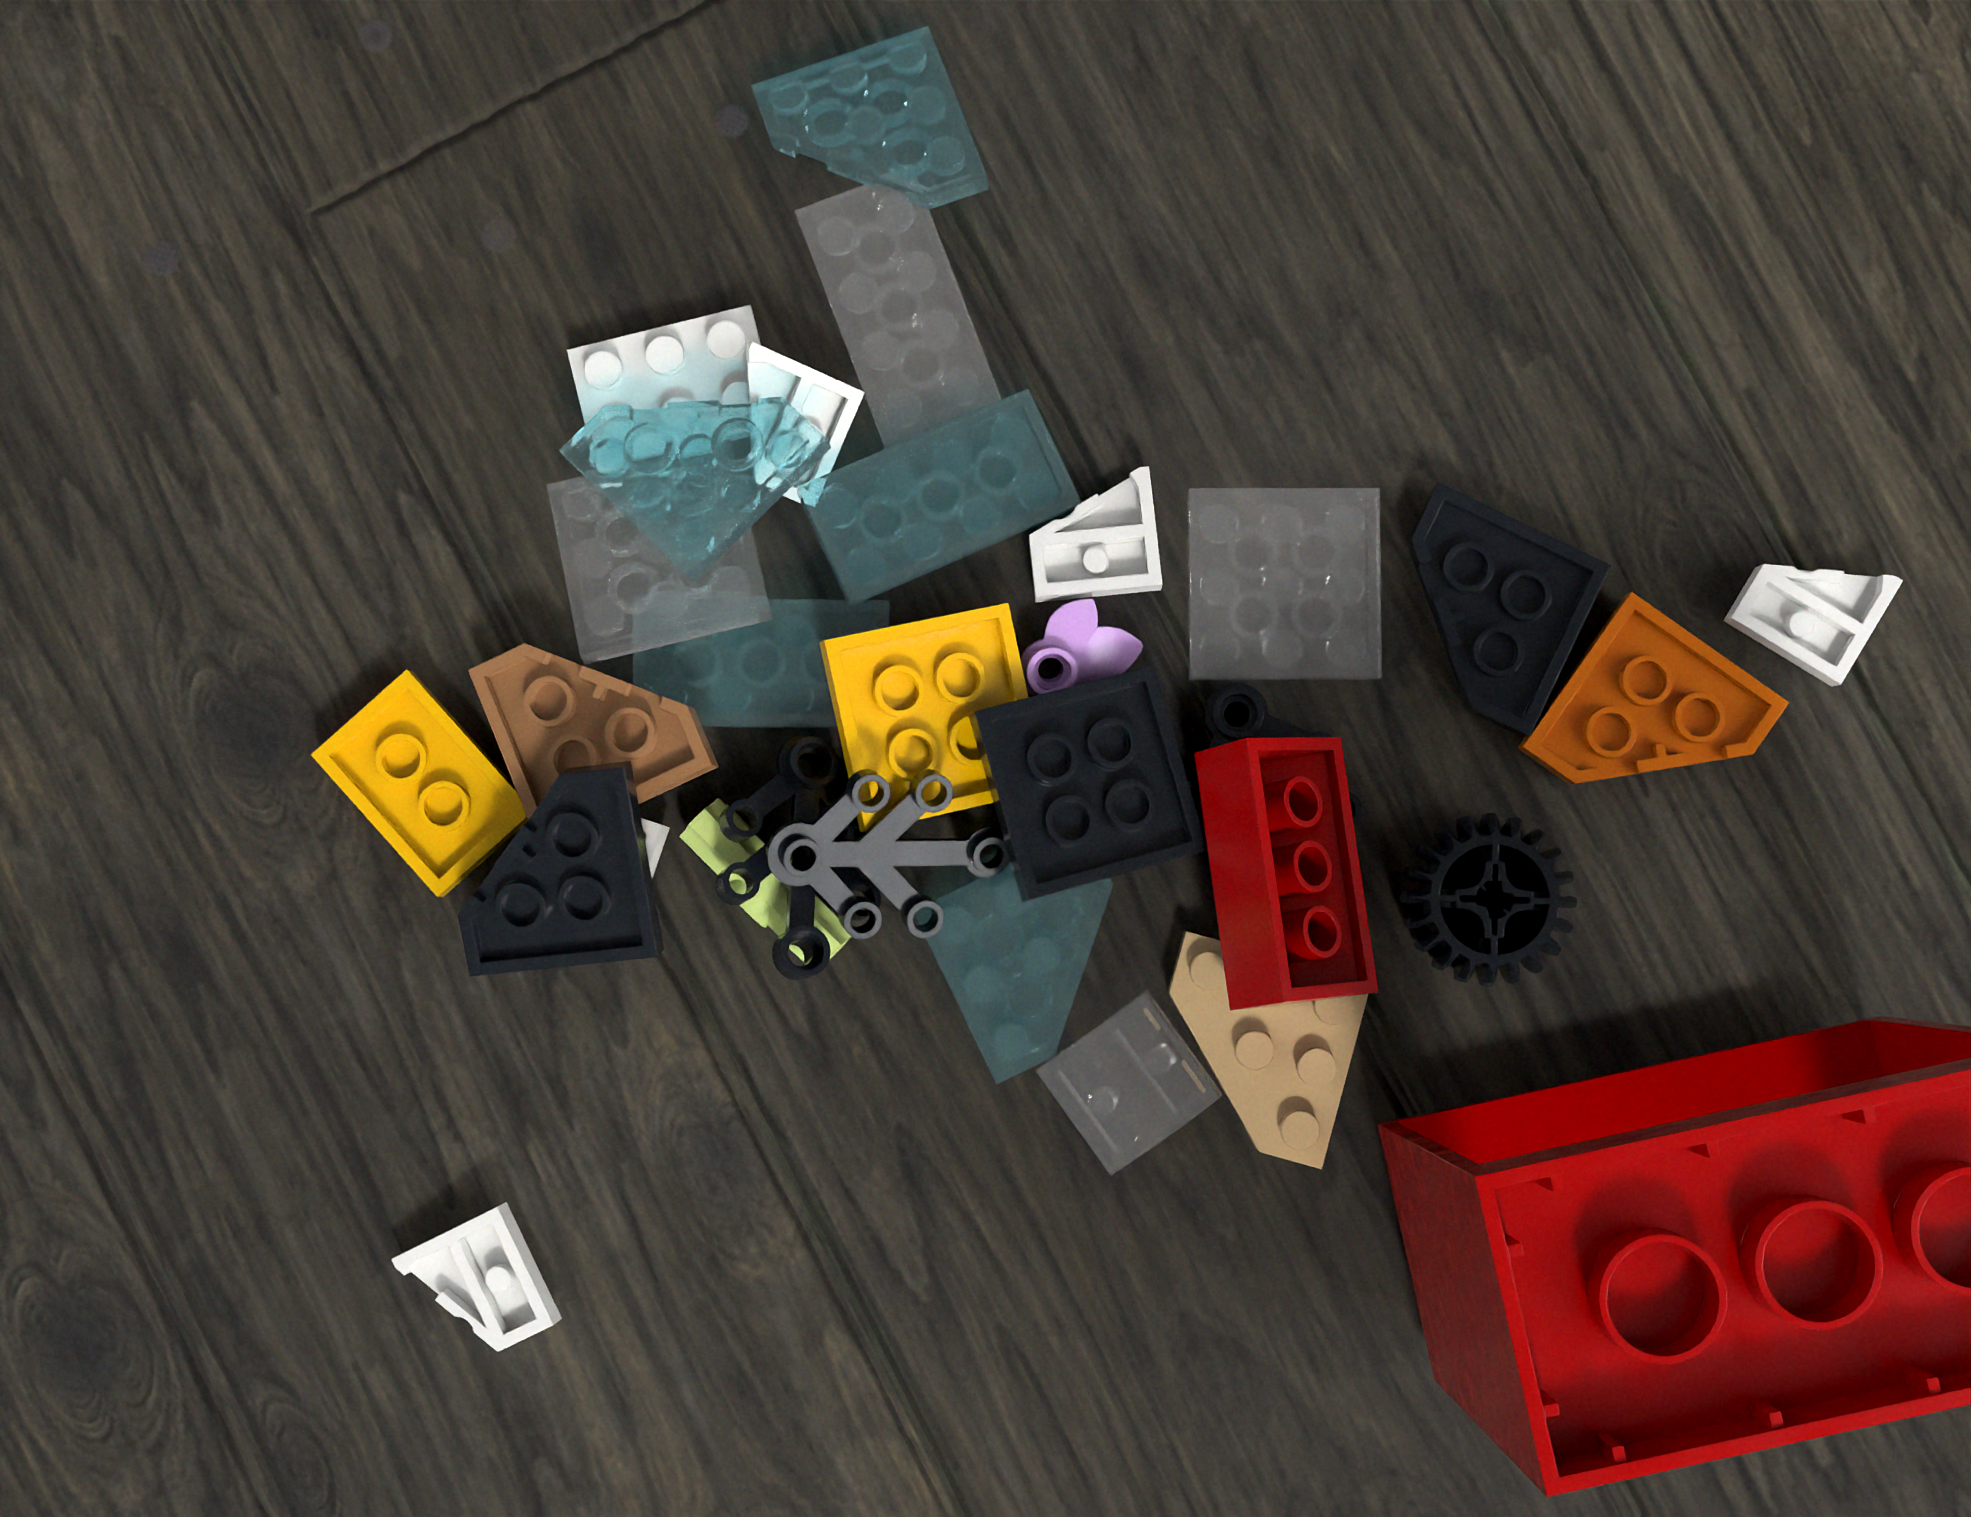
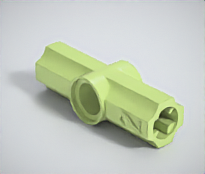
[679,798,851,962]

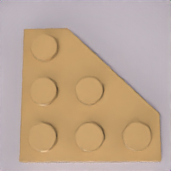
[1168,931,1368,1169]

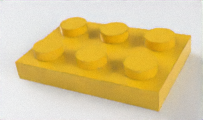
[311,669,528,897]

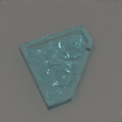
[751,26,989,210]
[559,397,831,583]
[915,864,1113,1084]

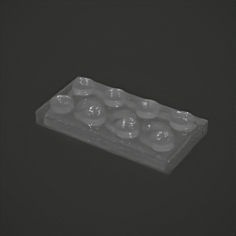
[795,167,1002,449]

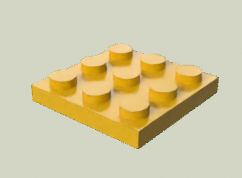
[819,603,1029,832]

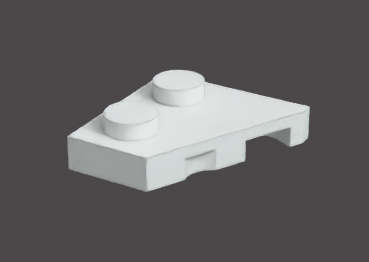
[746,341,865,509]
[1029,466,1162,603]
[1723,564,1903,687]
[391,1202,562,1352]

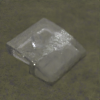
[1036,990,1223,1175]

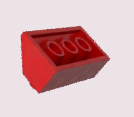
[1194,737,1379,1011]

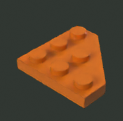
[1517,592,1789,785]

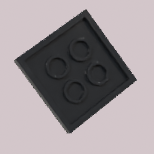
[969,666,1208,903]

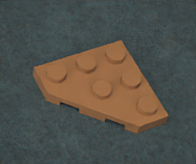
[468,643,719,819]

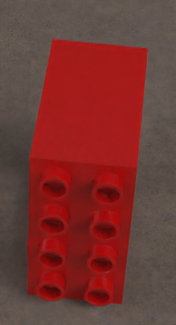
[1378,1016,1971,1497]

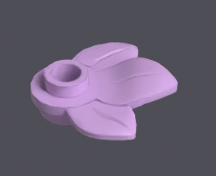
[1020,598,1143,696]

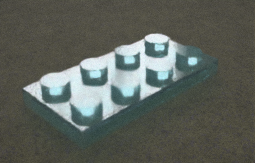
[796,389,1081,607]
[632,598,890,729]

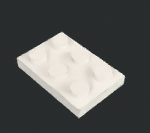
[567,305,761,475]

